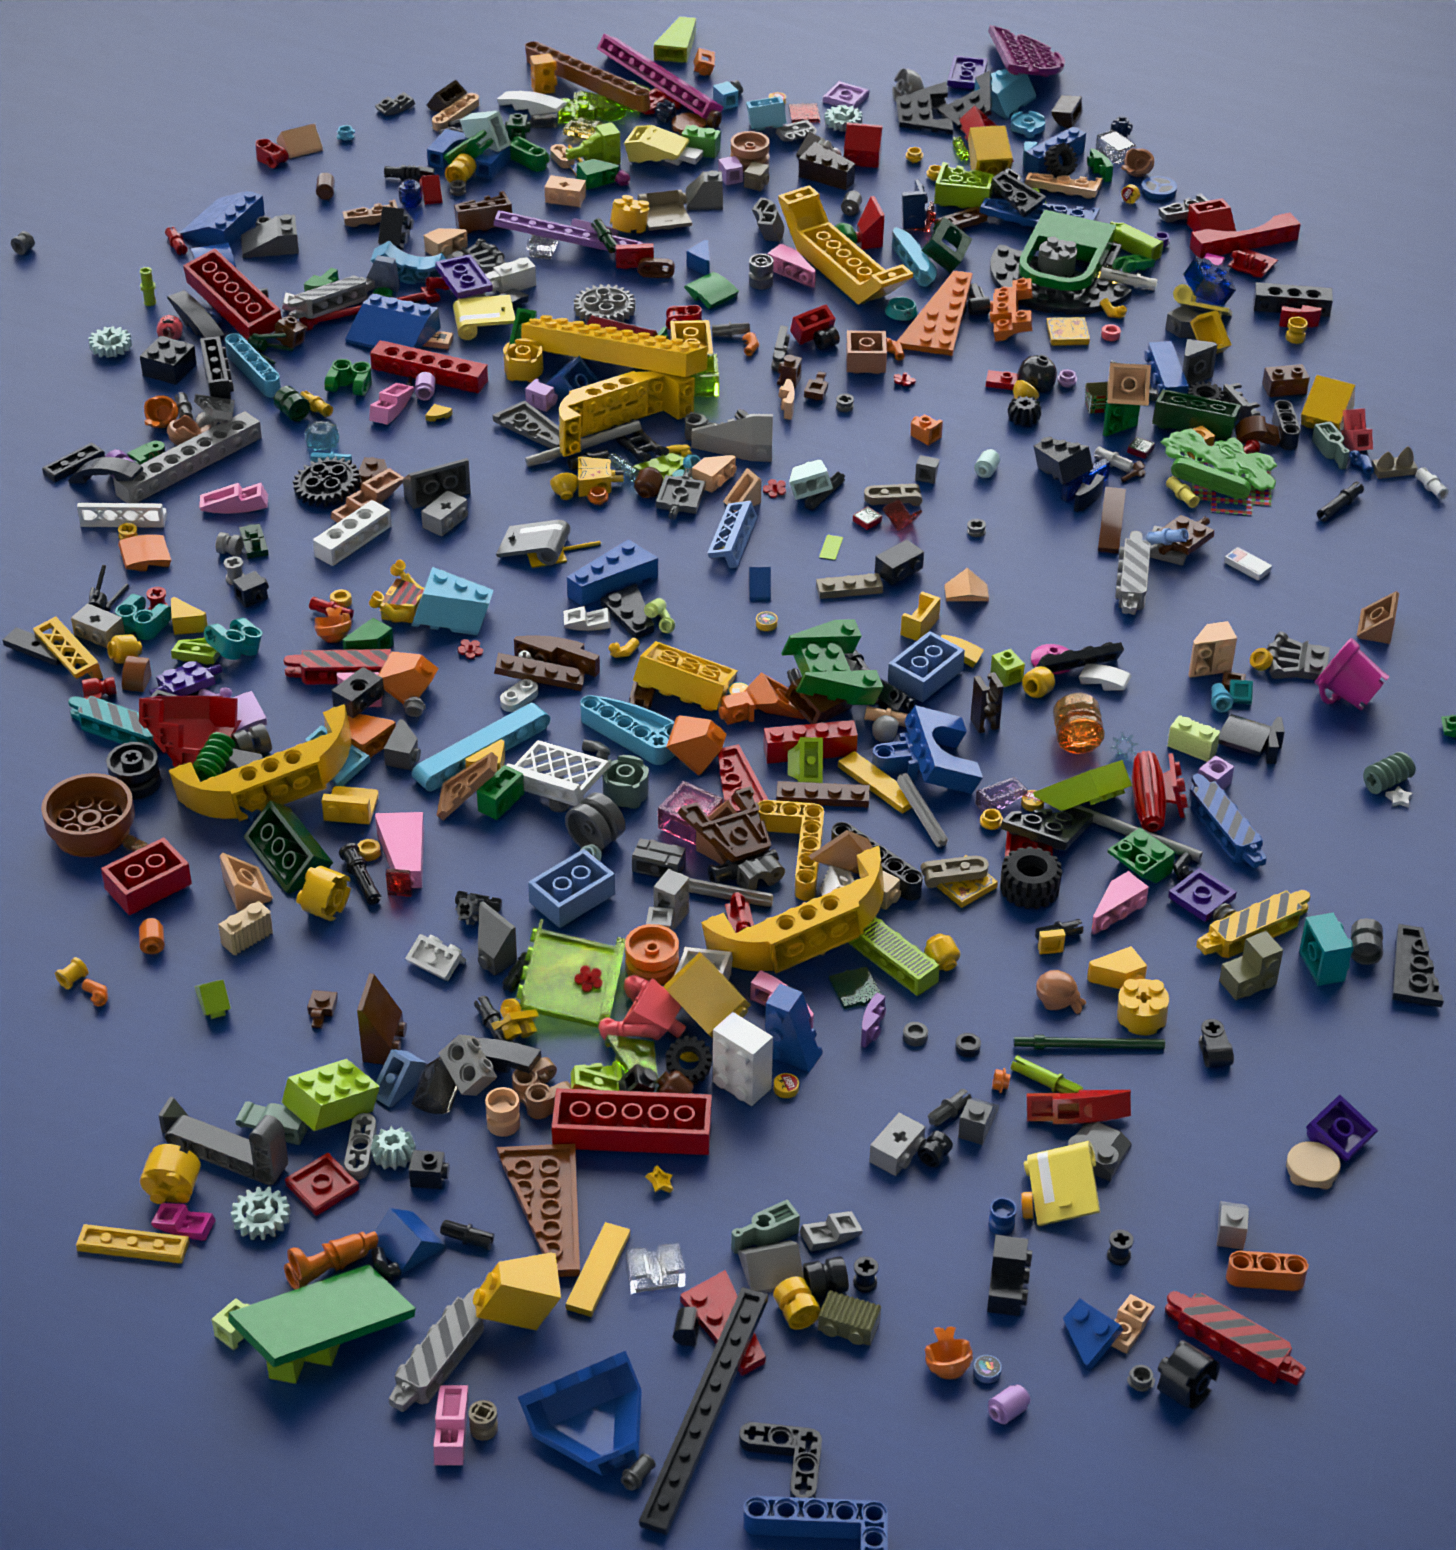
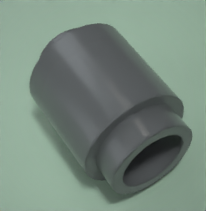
[841,191,862,216]

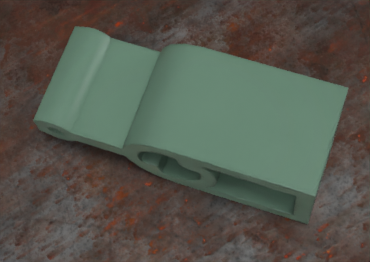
[1312,421,1349,469]
[235,1101,309,1145]
[731,1199,800,1254]

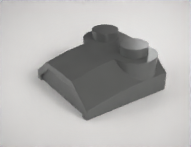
[1068,1122,1132,1182]

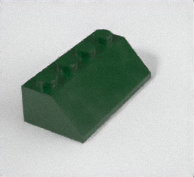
[1152,389,1241,441]
[243,800,333,894]

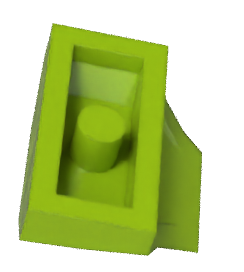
[788,737,823,783]

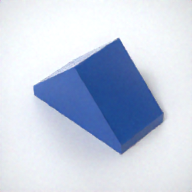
[686,240,710,276]
[748,567,771,601]

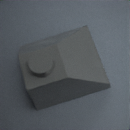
[686,170,723,210]
[478,902,517,976]

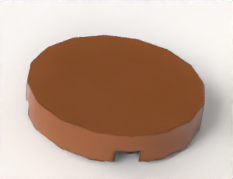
[672,113,707,135]

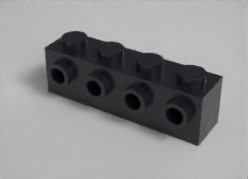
[200,336,234,399]

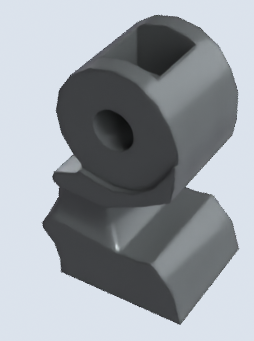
[736,855,785,890]

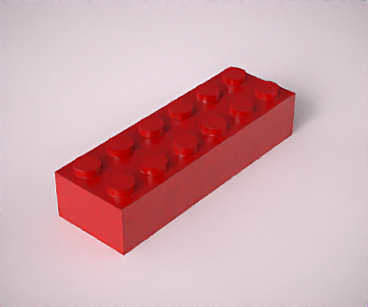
[183,248,282,340]
[552,1088,712,1155]

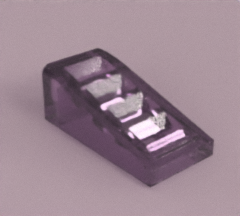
[975,777,1028,812]

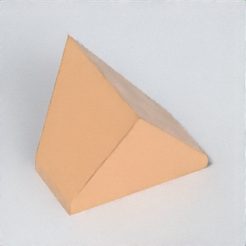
[723,468,761,512]
[944,568,989,601]

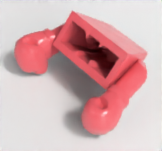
[598,975,686,1043]

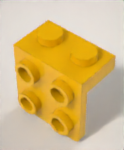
[321,786,379,825]

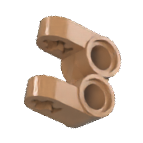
[512,1057,571,1119]

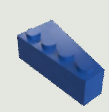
[567,539,658,606]

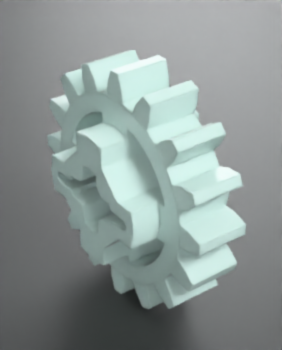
[825,105,863,132]
[88,326,132,358]
[231,1187,290,1240]

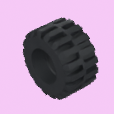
[1000,847,1062,909]

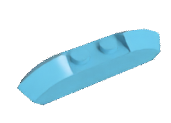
[892,227,937,287]

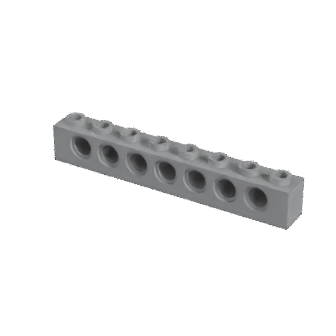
[113,411,262,503]

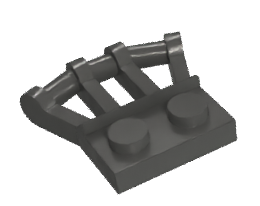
[445,238,506,273]
[1267,631,1330,680]

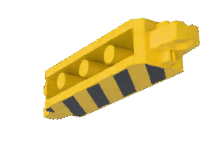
[1196,890,1311,958]

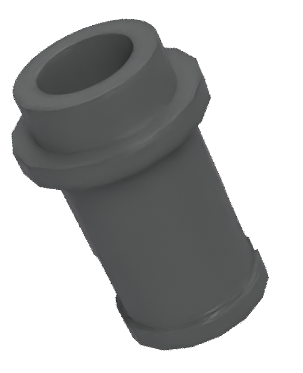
[621,1453,656,1490]

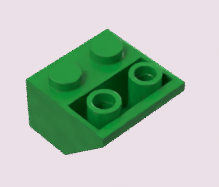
[1103,399,1140,436]
[1107,828,1175,883]

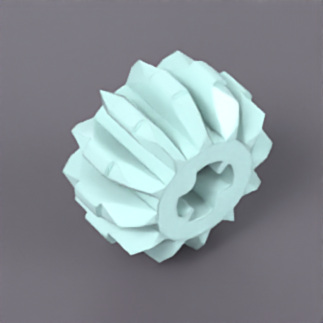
[370,1126,416,1171]

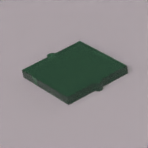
[829,966,881,1009]

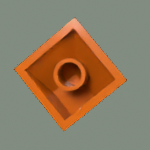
[378,652,439,705]
[744,672,805,719]
[666,715,727,776]

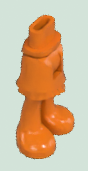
[284,1231,378,1289]

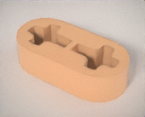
[550,144,575,168]

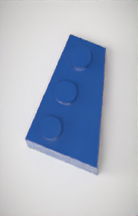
[765,983,823,1073]

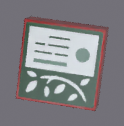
[853,506,882,530]

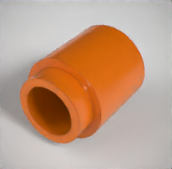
[139,918,165,954]

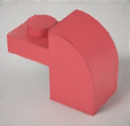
[1341,408,1373,451]

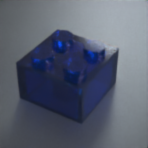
[1183,256,1236,307]

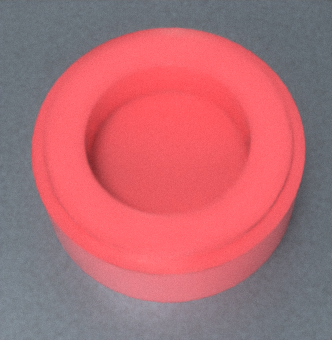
[1101,324,1121,341]

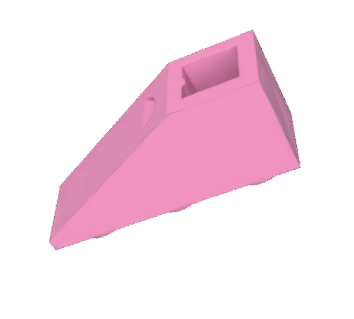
[768,244,816,288]
[1091,871,1149,935]

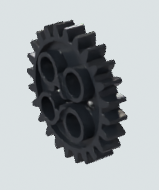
[293,456,361,507]

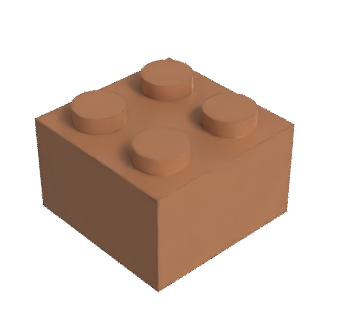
[846,331,887,374]

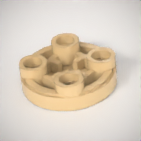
[1286,1142,1340,1189]

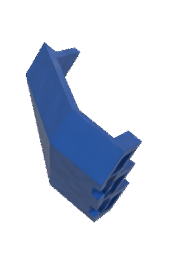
[518,1350,642,1476]

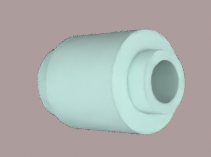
[974,450,1000,478]

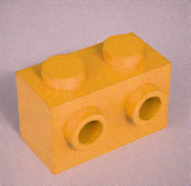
[530,54,557,94]

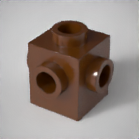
[274,316,307,349]

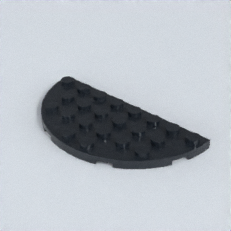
[990,244,1132,315]

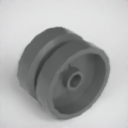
[565,792,625,851]

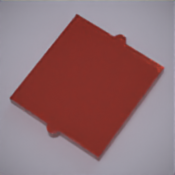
[788,103,820,123]

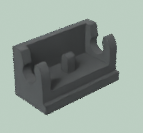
[1223,383,1261,421]

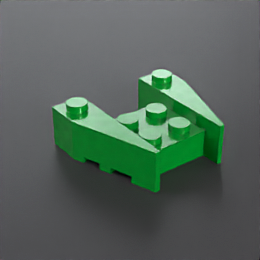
[781,619,883,705]

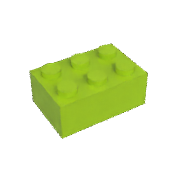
[281,1059,380,1131]

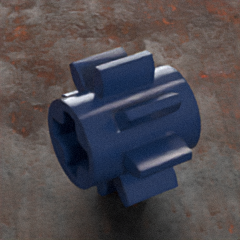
[655,99,677,123]
[1110,116,1133,138]

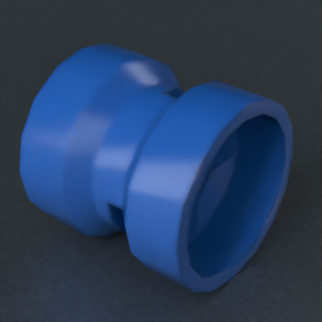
[988,1197,1017,1235]

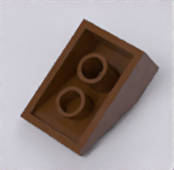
[357,973,407,1065]

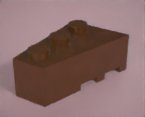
[454,191,513,234]

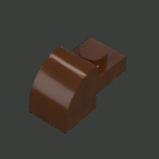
[1235,415,1280,446]

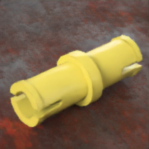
[1166,476,1200,508]

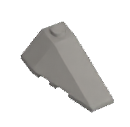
[691,414,773,462]

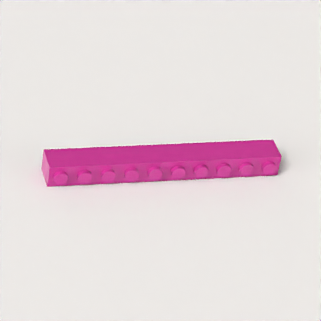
[597,34,723,119]

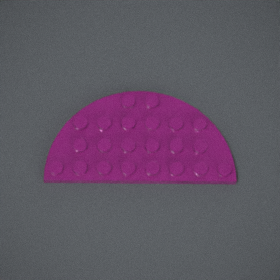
[988,25,1065,77]

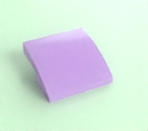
[233,691,267,732]

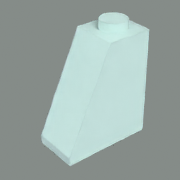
[460,111,511,152]

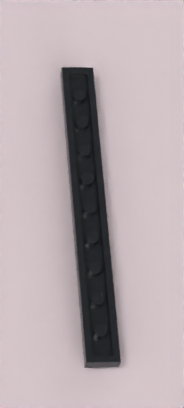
[639,1287,768,1535]

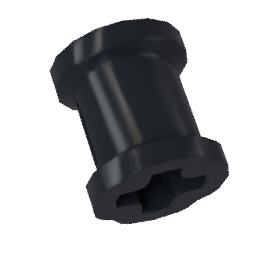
[1107,1230,1134,1265]
[853,1256,878,1293]

